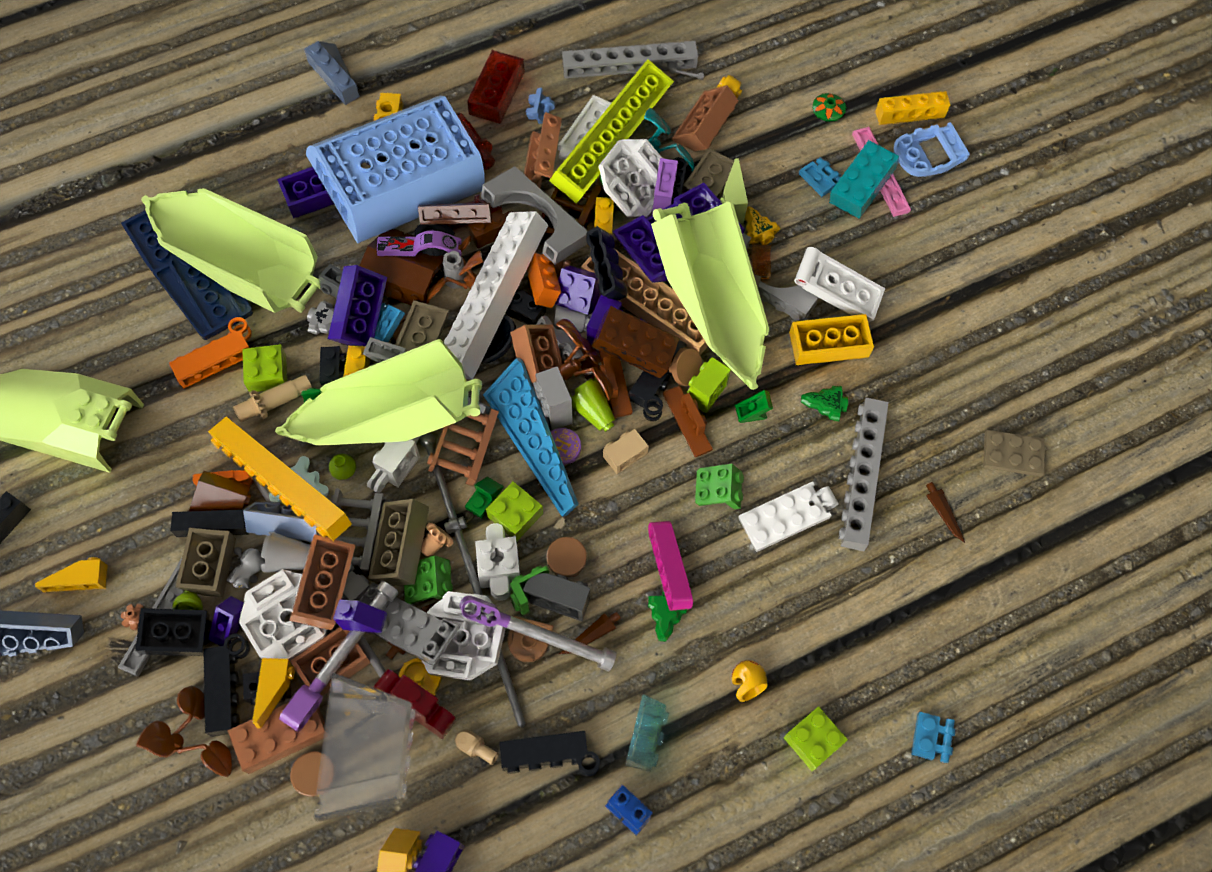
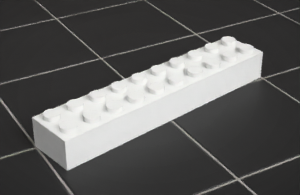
[444,211,548,380]

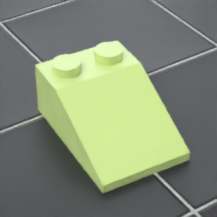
[720,158,748,224]

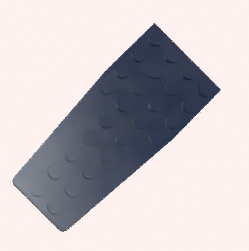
[121,190,253,340]

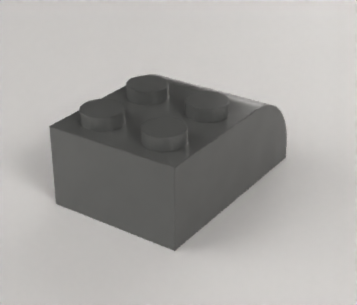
[523,573,590,621]

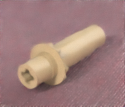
[233,375,312,422]

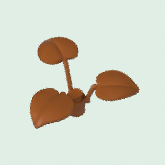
[426,236,483,304]
[556,319,614,400]
[136,685,232,777]

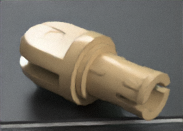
[455,730,499,765]

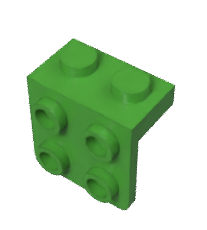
[695,464,744,509]
[404,555,453,604]
[510,566,549,616]

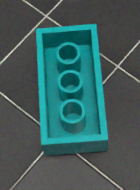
[829,140,899,219]

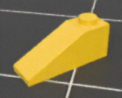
[35,557,108,592]
[252,658,295,728]

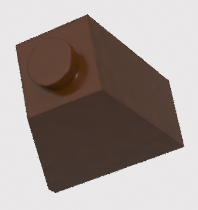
[189,471,252,511]

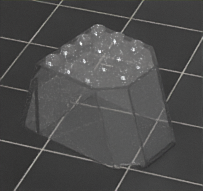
[314,674,415,821]

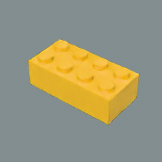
[789,314,874,365]

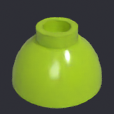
[329,453,356,480]
[172,590,203,610]

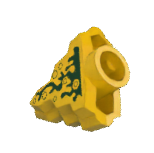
[745,206,781,245]

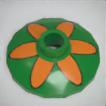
[812,93,846,122]

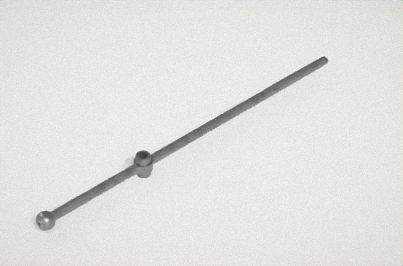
[420,433,525,727]

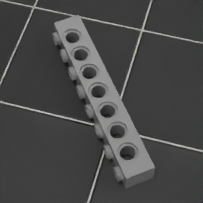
[562,41,698,79]
[838,398,889,551]

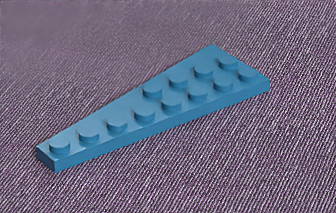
[483,358,579,517]

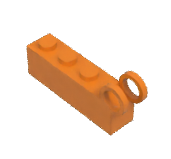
[169,317,252,389]

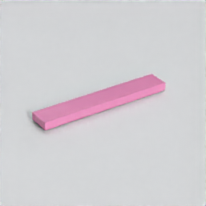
[852,127,911,217]

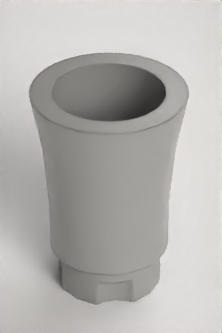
[443,251,468,289]
[554,305,592,332]

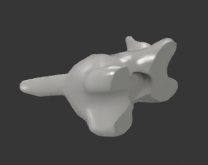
[226,548,265,589]

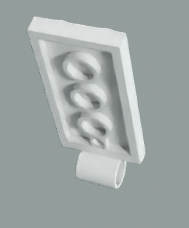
[558,95,611,160]
[738,481,839,552]

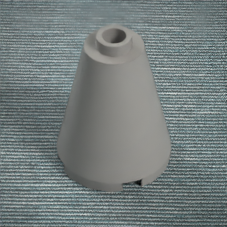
[261,532,310,573]

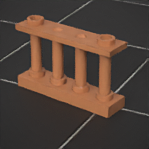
[524,112,562,188]
[427,409,499,486]

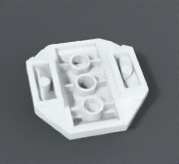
[599,139,662,217]
[239,569,328,661]
[422,591,506,680]

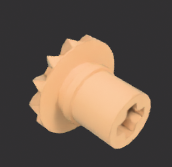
[421,523,453,557]

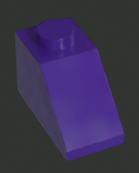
[208,596,244,646]
[333,599,387,633]

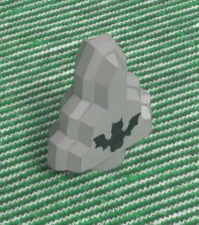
[307,301,334,335]

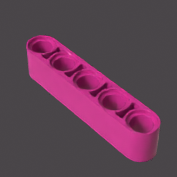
[648,521,693,611]

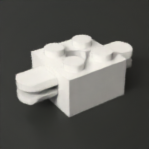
[367,435,422,493]
[475,523,520,601]

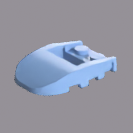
[893,122,970,177]

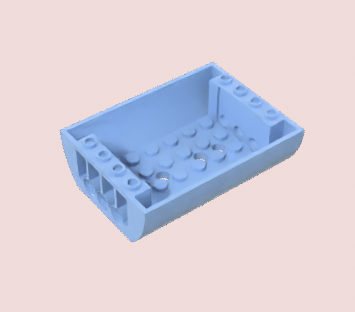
[306,95,485,244]

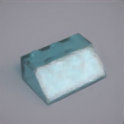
[626,695,669,772]

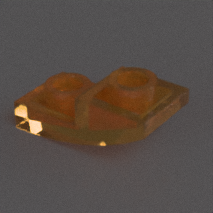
[752,245,771,279]

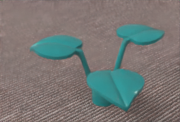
[644,108,695,172]

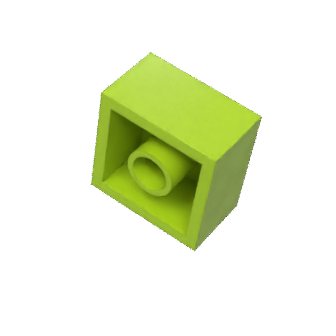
[242,344,287,392]
[687,357,731,413]
[486,481,543,542]
[783,706,848,771]

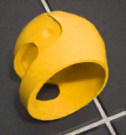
[732,660,768,702]

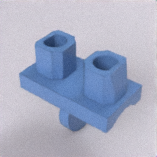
[526,88,555,124]

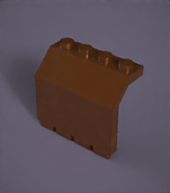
[359,228,444,306]

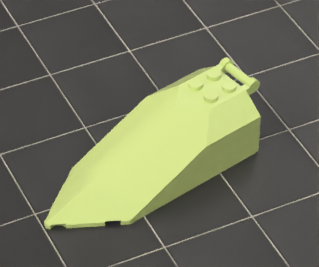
[141,189,321,313]
[651,201,769,390]
[275,339,482,445]
[0,369,144,473]

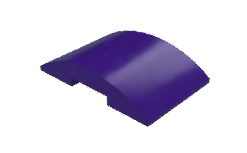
[613,182,745,283]

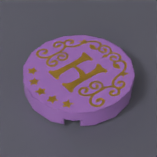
[550,428,581,466]

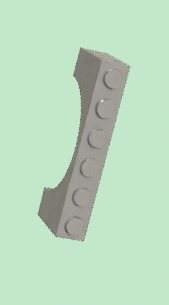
[481,166,588,265]
[742,233,821,321]

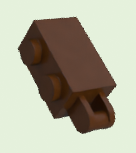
[468,209,514,249]

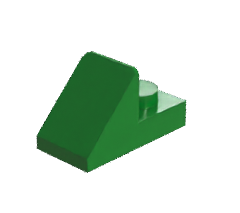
[735,390,773,423]
[465,476,504,519]

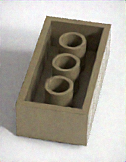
[368,499,429,586]

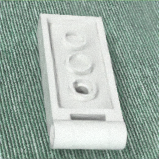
[794,247,885,323]

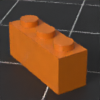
[527,253,561,308]

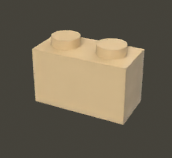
[603,429,649,474]

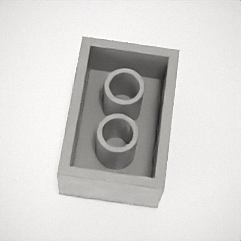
[533,366,572,431]

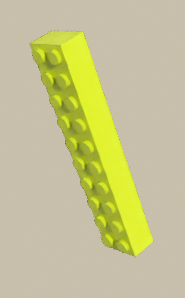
[549,59,674,204]

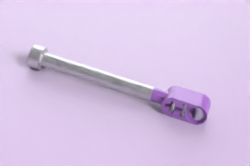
[279,581,399,732]
[460,595,616,671]

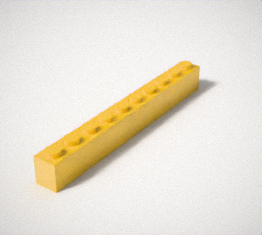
[208,417,352,541]

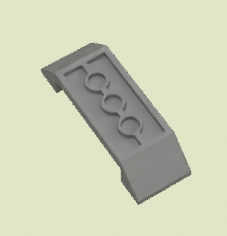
[360,582,460,665]

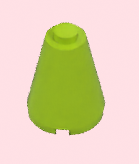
[570,377,615,432]

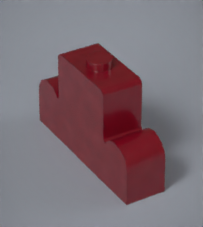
[373,669,456,740]

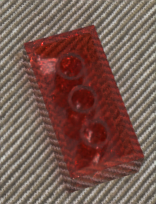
[467,50,525,124]

